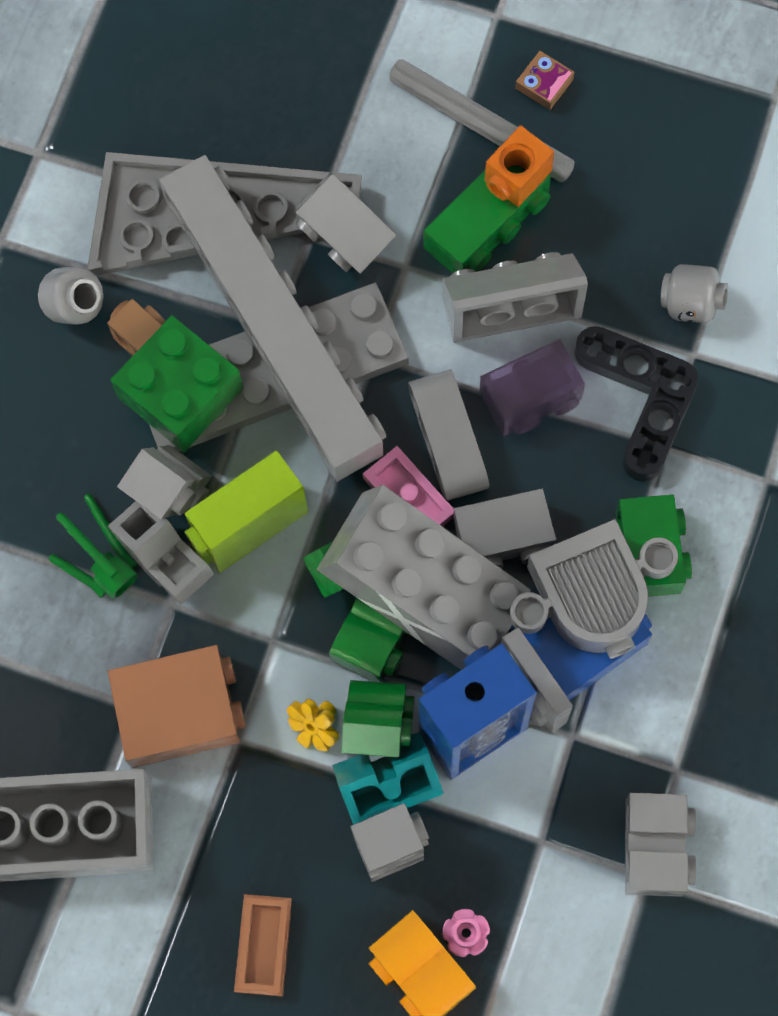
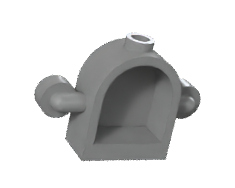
[510,519,678,659]

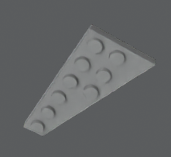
[87,152,362,276]

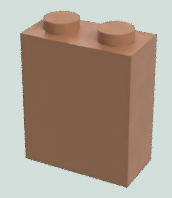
[107,645,246,768]

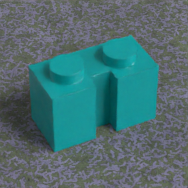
[332,732,444,825]

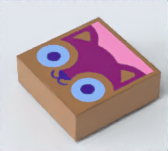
[515,51,575,110]

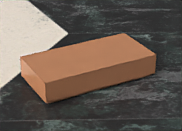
[234,894,292,997]

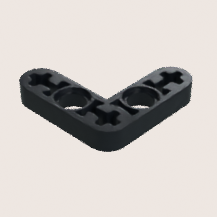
[574,326,698,482]

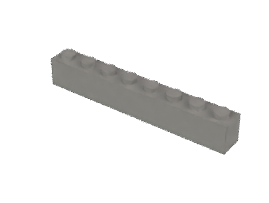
[159,155,386,482]

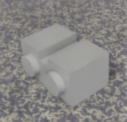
[294,172,396,274]
[117,445,212,519]
[453,488,556,569]
[625,793,696,897]
[350,803,429,882]

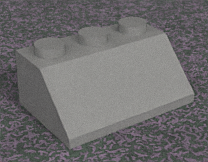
[443,252,588,343]

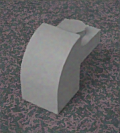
[108,501,214,605]

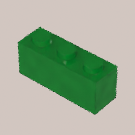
[423,165,551,273]

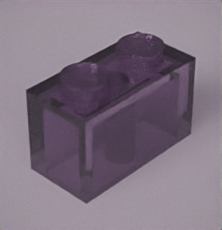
[479,339,585,436]

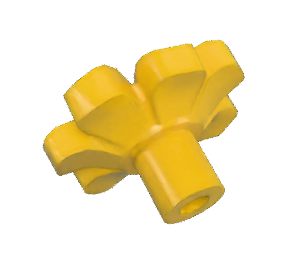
[286,698,339,751]

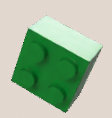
[110,315,244,453]

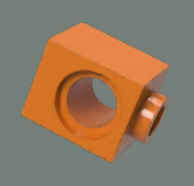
[485,125,554,207]

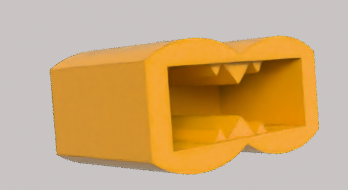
[368,910,476,1016]

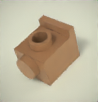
[107,299,165,356]

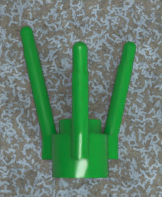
[49,494,139,600]

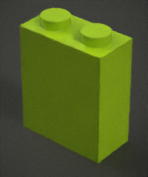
[184,450,308,573]

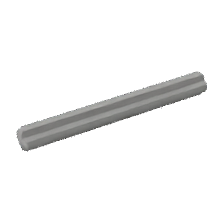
[389,59,575,182]

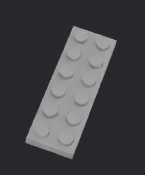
[149,282,409,451]

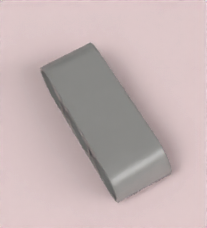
[408,369,489,501]

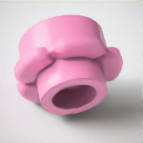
[442,909,490,957]

